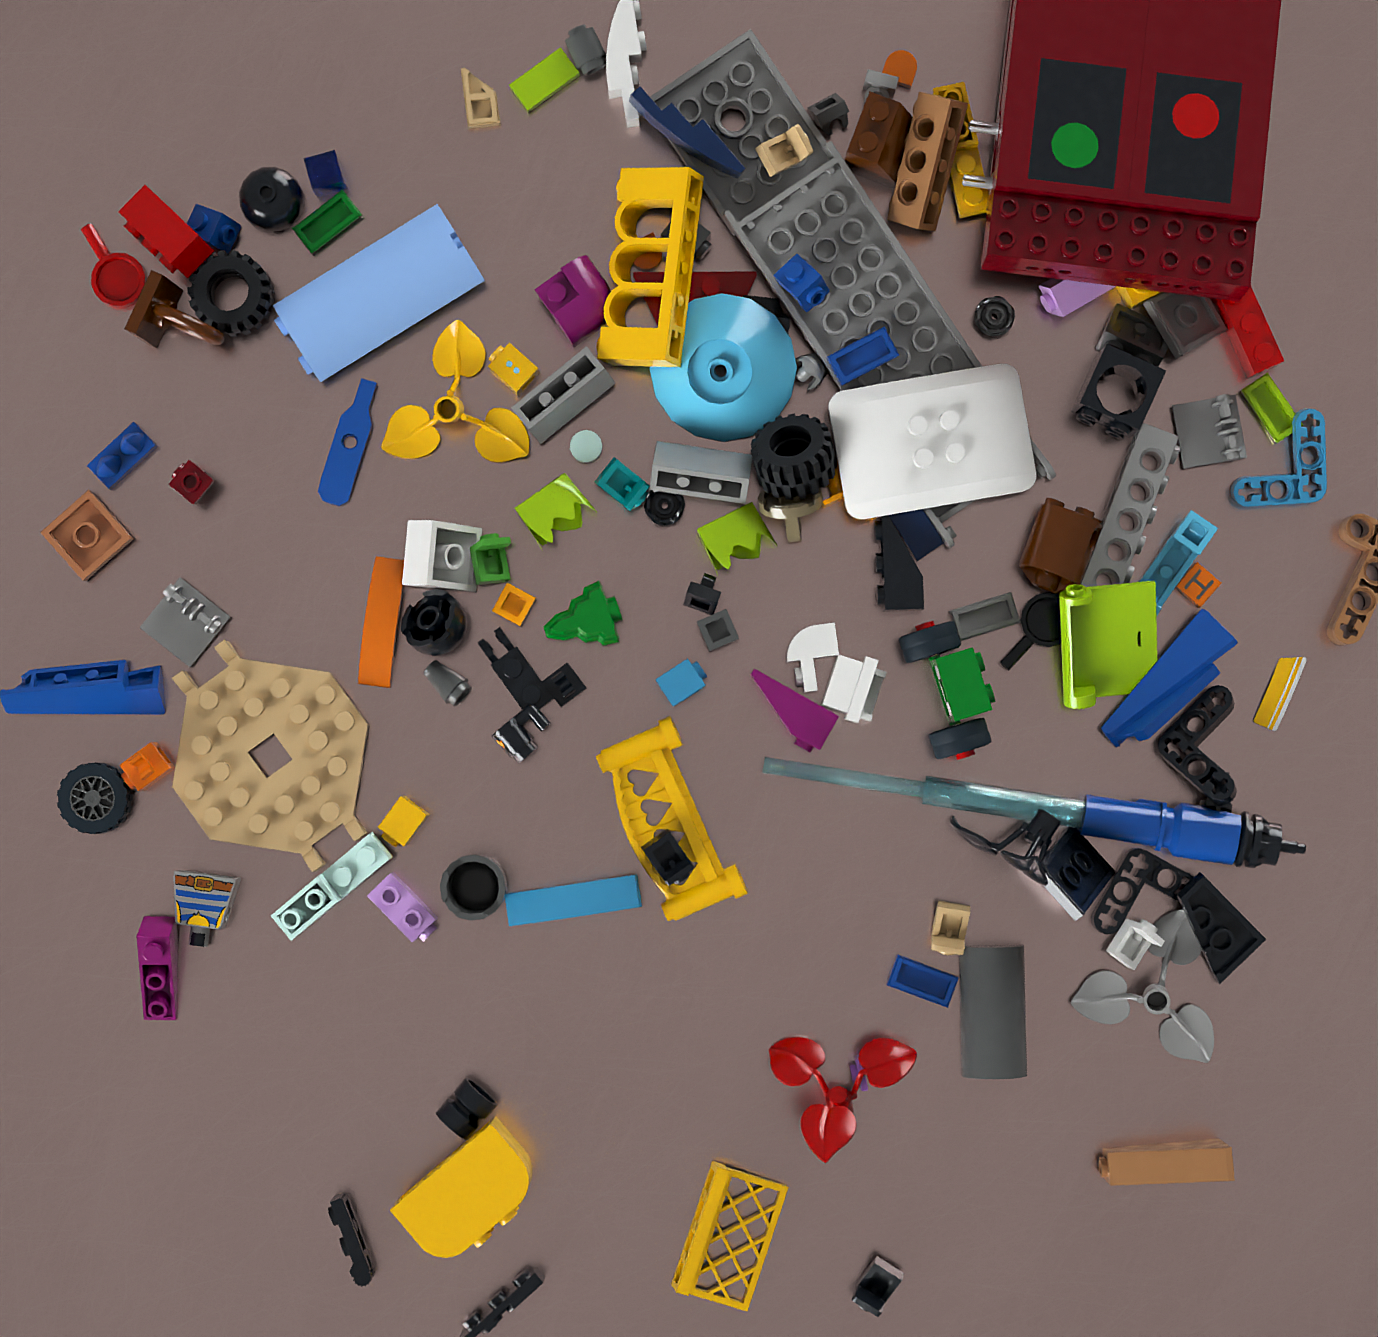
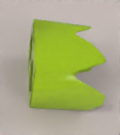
[515,473,597,551]
[697,502,777,576]

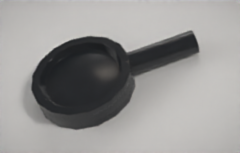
[1000,592,1061,671]

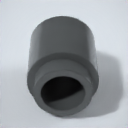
[565,24,606,76]

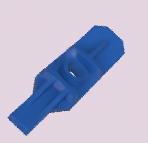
[318,378,377,506]

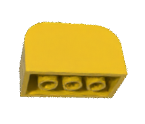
[390,1116,533,1258]

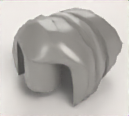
[795,353,828,390]

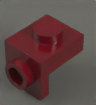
[168,460,214,504]

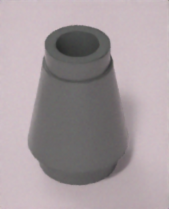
[423,660,472,706]

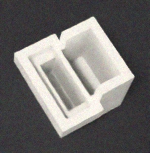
[820,655,887,723]

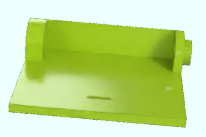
[1059,581,1158,709]

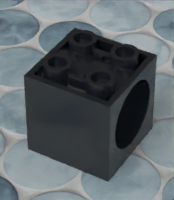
[1071,344,1166,439]

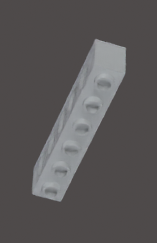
[1081,423,1180,587]

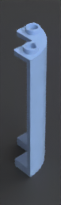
[273,204,485,382]

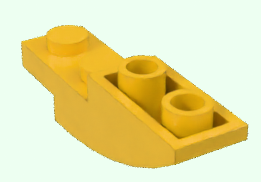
[932,82,988,218]

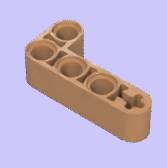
[1327,513,1378,646]

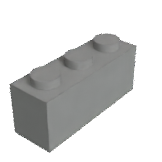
[511,346,615,444]
[649,441,752,504]

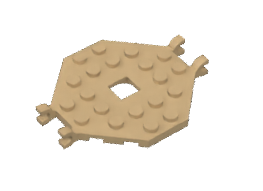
[172,640,369,872]

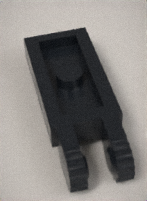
[478,627,554,710]
[328,1192,375,1287]

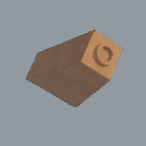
[1098,1138,1235,1186]

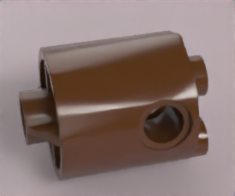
[1019,498,1102,593]

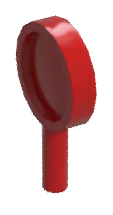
[81,224,148,308]

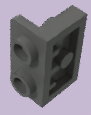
[1095,303,1168,367]

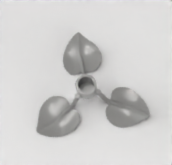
[1071,909,1214,1063]

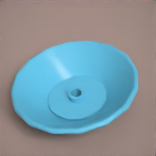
[649,293,797,442]

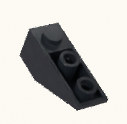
[874,515,924,612]

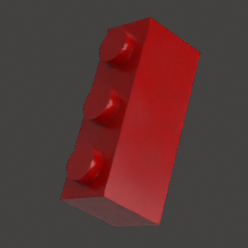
[118,185,214,278]
[1211,287,1284,379]

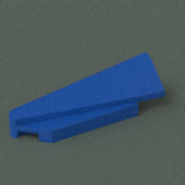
[1101,609,1238,747]
[0,660,166,715]

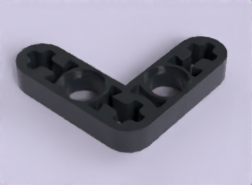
[1158,685,1237,805]
[1091,848,1194,934]

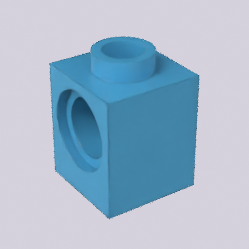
[655,658,707,707]

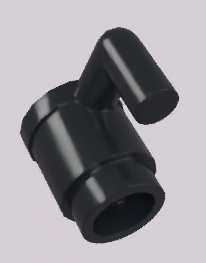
[491,704,551,763]

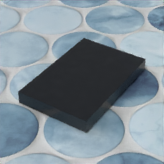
[1040,824,1115,921]

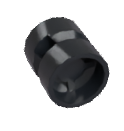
[436,1078,498,1140]

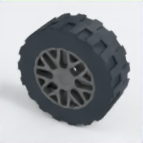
[57,763,133,834]

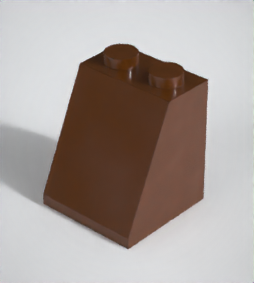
[845,91,913,189]

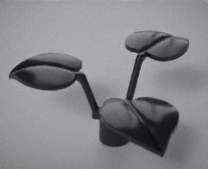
[950,809,1061,886]

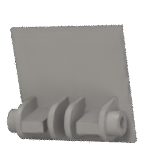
[1172,394,1247,469]
[140,577,230,668]

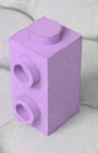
[1039,278,1116,317]
[367,872,438,943]

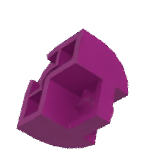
[534,255,611,348]

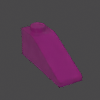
[750,669,839,753]

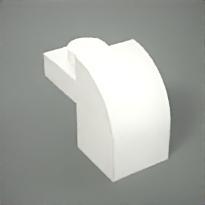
[786,622,839,693]

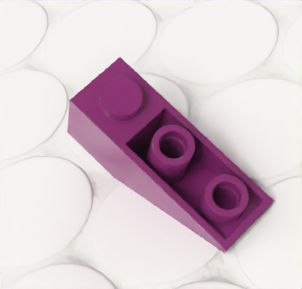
[136,916,178,1020]

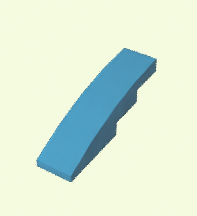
[505,874,642,926]

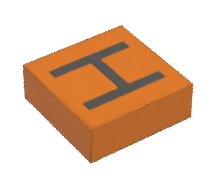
[1175,562,1221,608]

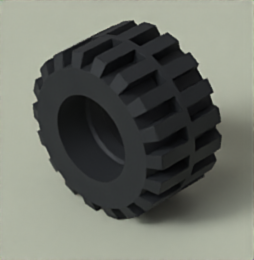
[187,250,274,337]
[751,413,837,500]

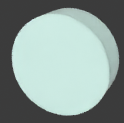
[570,430,602,463]

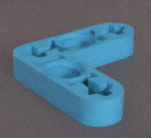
[1230,408,1327,507]

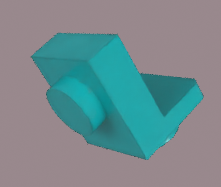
[594,457,650,511]

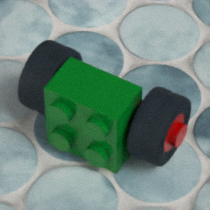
[899,621,995,760]

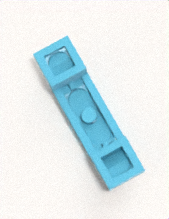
[1139,510,1218,617]

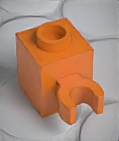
[120,742,175,791]

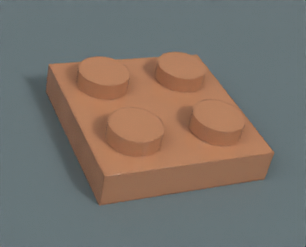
[40,490,134,581]

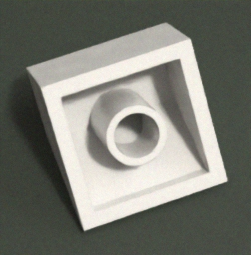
[402,520,482,592]

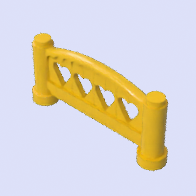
[596,716,748,921]

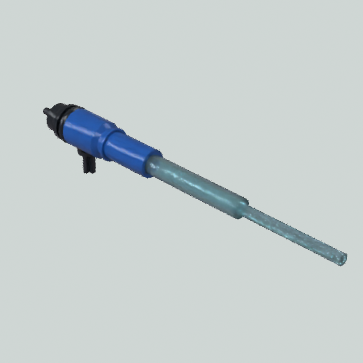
[763,757,1306,868]

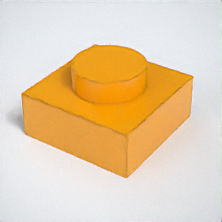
[492,583,536,627]

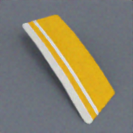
[1253,657,1307,731]

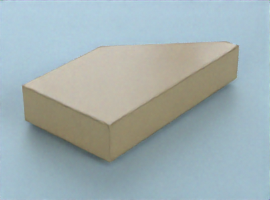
[461,68,500,129]

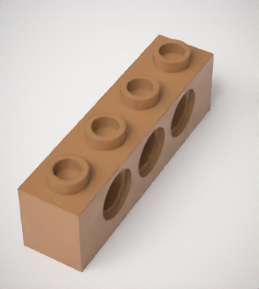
[887,92,968,231]

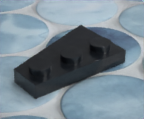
[1176,872,1266,985]
[460,1267,545,1337]

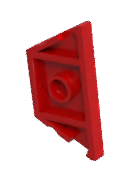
[633,271,757,327]

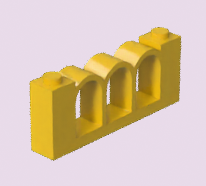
[596,167,704,367]

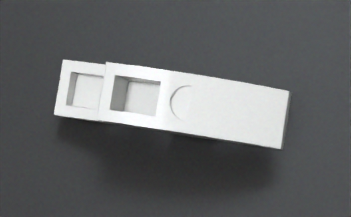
[606,0,647,128]

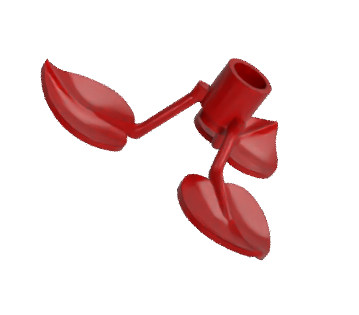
[769,1037,917,1163]

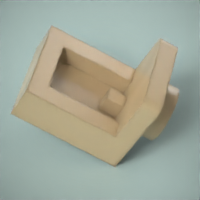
[755,124,813,177]
[931,901,970,955]

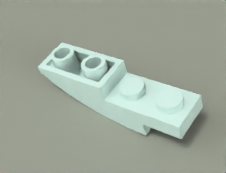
[271,832,393,941]

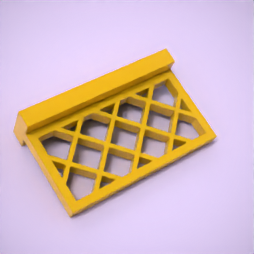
[671,1161,789,1311]

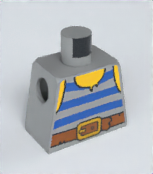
[173,870,241,947]

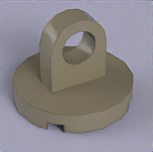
[758,488,823,542]

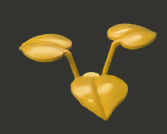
[381,320,530,462]

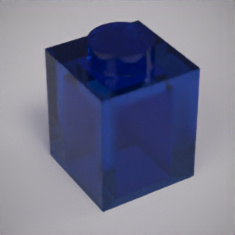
[304,150,348,198]

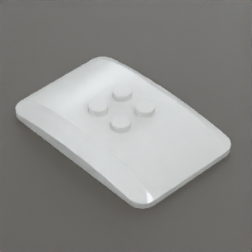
[828,364,1036,519]

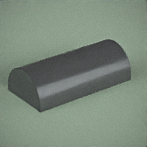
[959,945,1027,1079]

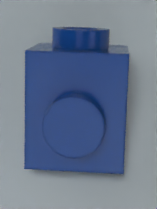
[187,204,241,253]
[773,254,830,312]

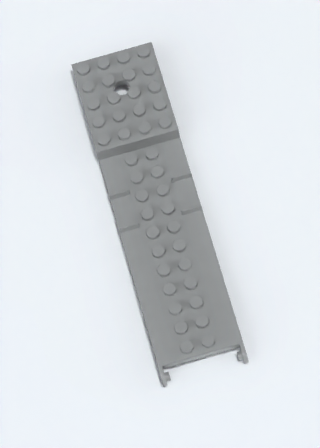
[650,29,1056,549]

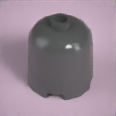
[440,854,507,921]

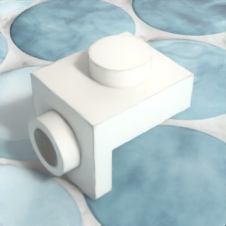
[1106,918,1165,970]

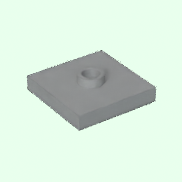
[1143,292,1228,359]

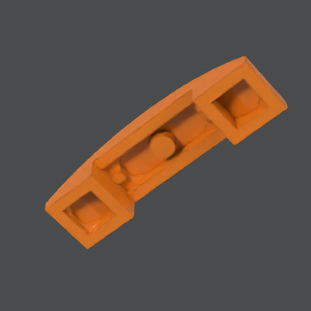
[358,556,405,688]

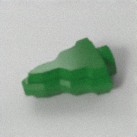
[544,581,623,646]

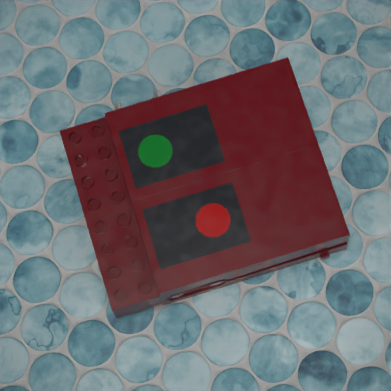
[962,0,1281,301]

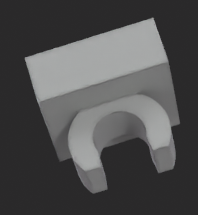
[863,69,899,103]

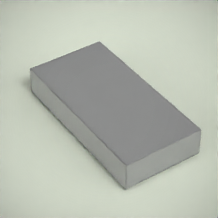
[949,592,1021,641]

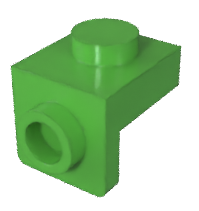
[470,533,511,585]

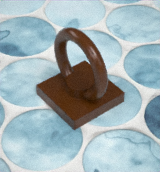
[124,270,225,348]

